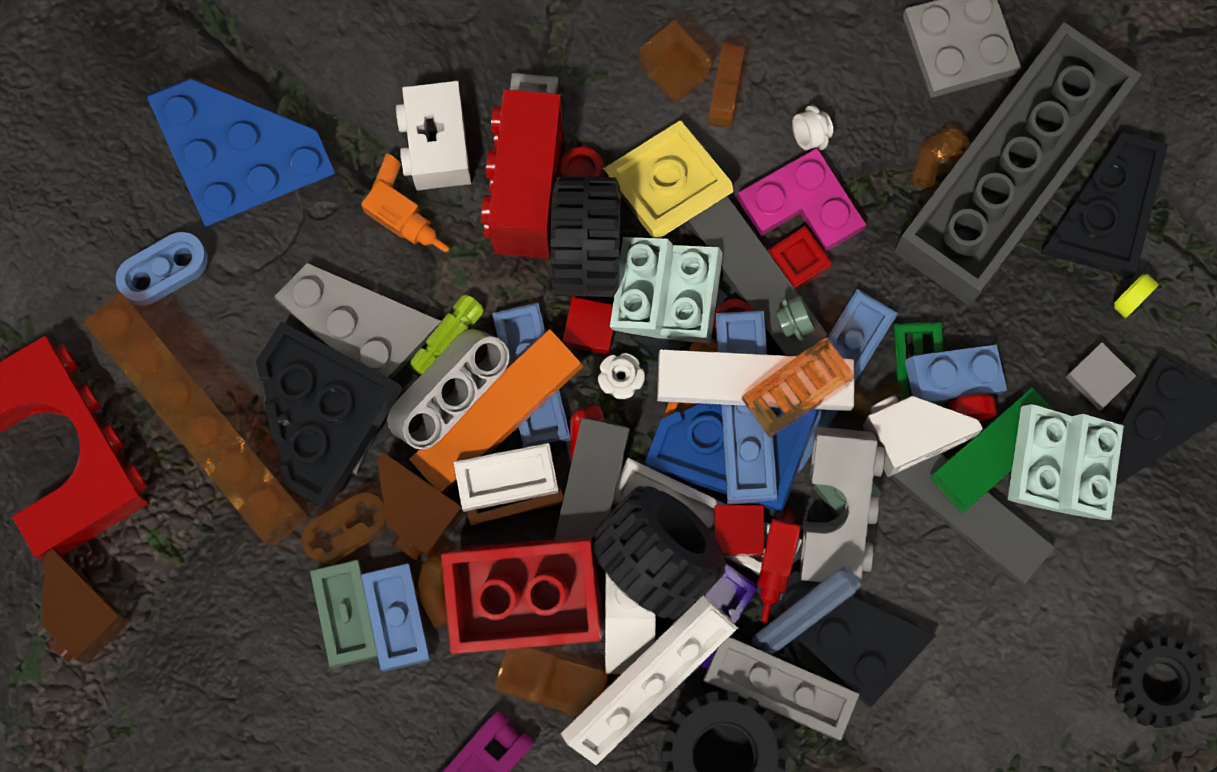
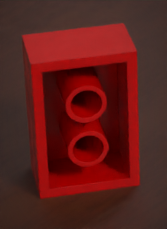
[481,89,563,259]
[441,536,605,654]

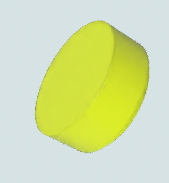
[1113,273,1160,319]

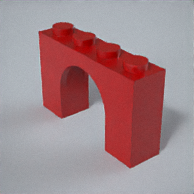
[0,336,149,562]

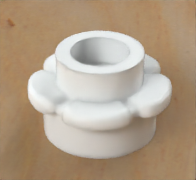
[793,105,833,150]
[598,353,645,399]

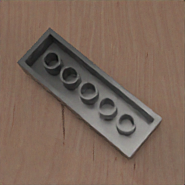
[894,22,1142,307]

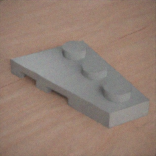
[274,263,442,379]

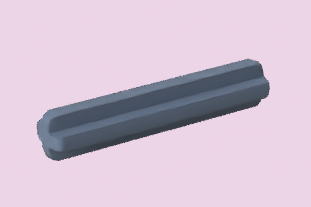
[751,566,861,656]

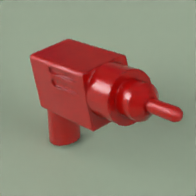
[757,505,801,623]

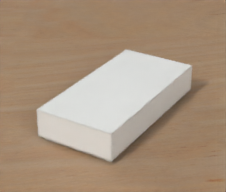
[454,443,559,512]

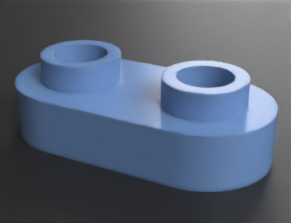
[116,232,208,306]

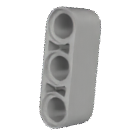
[387,329,510,450]

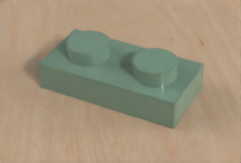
[310,560,378,668]

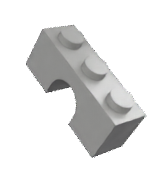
[799,426,884,582]

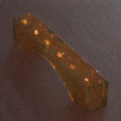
[83,292,309,548]

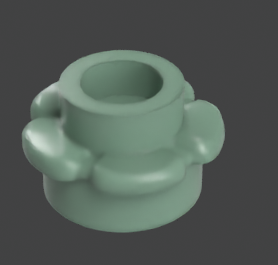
[776,295,816,341]

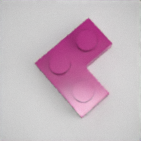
[737,148,866,252]

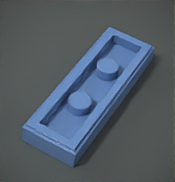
[492,303,570,448]

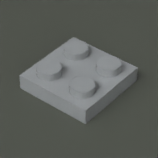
[903,0,1021,98]

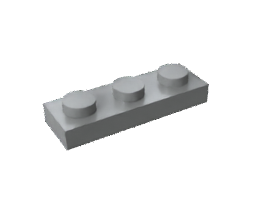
[702,637,859,740]

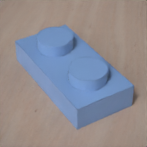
[905,345,1007,404]
[361,563,431,672]

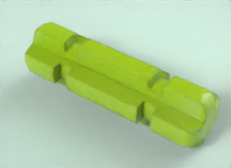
[411,294,483,375]

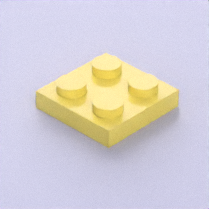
[603,120,734,239]

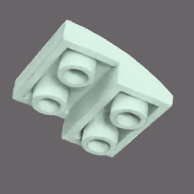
[610,237,723,343]
[1008,404,1124,520]

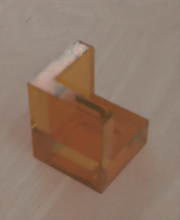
[639,20,711,103]

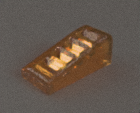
[741,338,854,438]

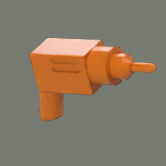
[361,153,449,252]

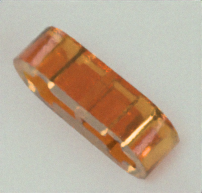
[707,42,745,129]
[301,493,387,564]

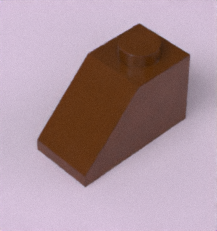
[377,452,465,561]
[42,549,130,664]

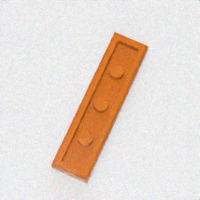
[409,329,584,495]

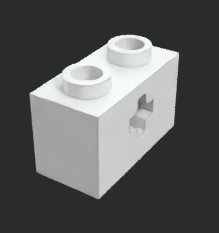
[396,81,471,190]

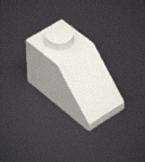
[863,396,983,477]
[605,573,655,674]

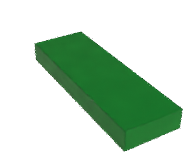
[929,387,1055,514]

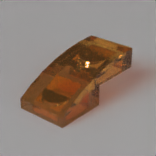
[494,647,609,717]

